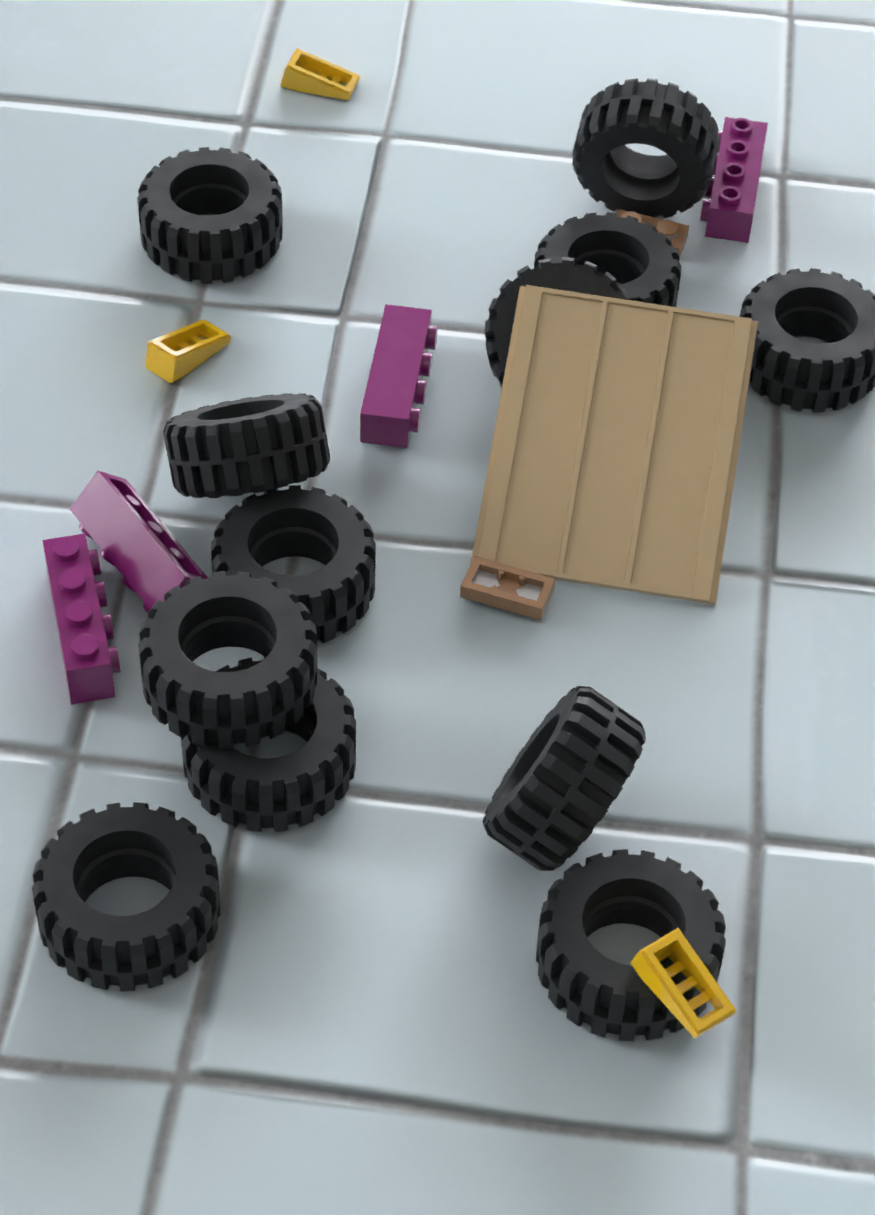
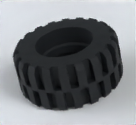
[572,78,720,218]
[137,147,283,284]
[534,212,681,307]
[484,257,631,388]
[739,268,875,413]
[163,393,330,498]
[211,485,376,643]
[138,571,318,749]
[181,657,356,832]
[483,686,646,871]
[32,802,221,992]
[536,849,726,1042]

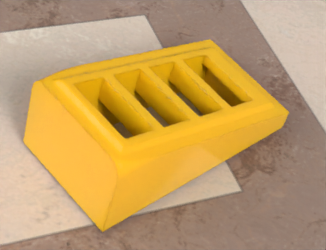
[280,48,361,101]
[146,319,231,383]
[630,928,737,1039]

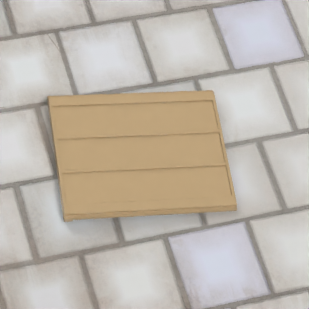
[470,285,758,605]

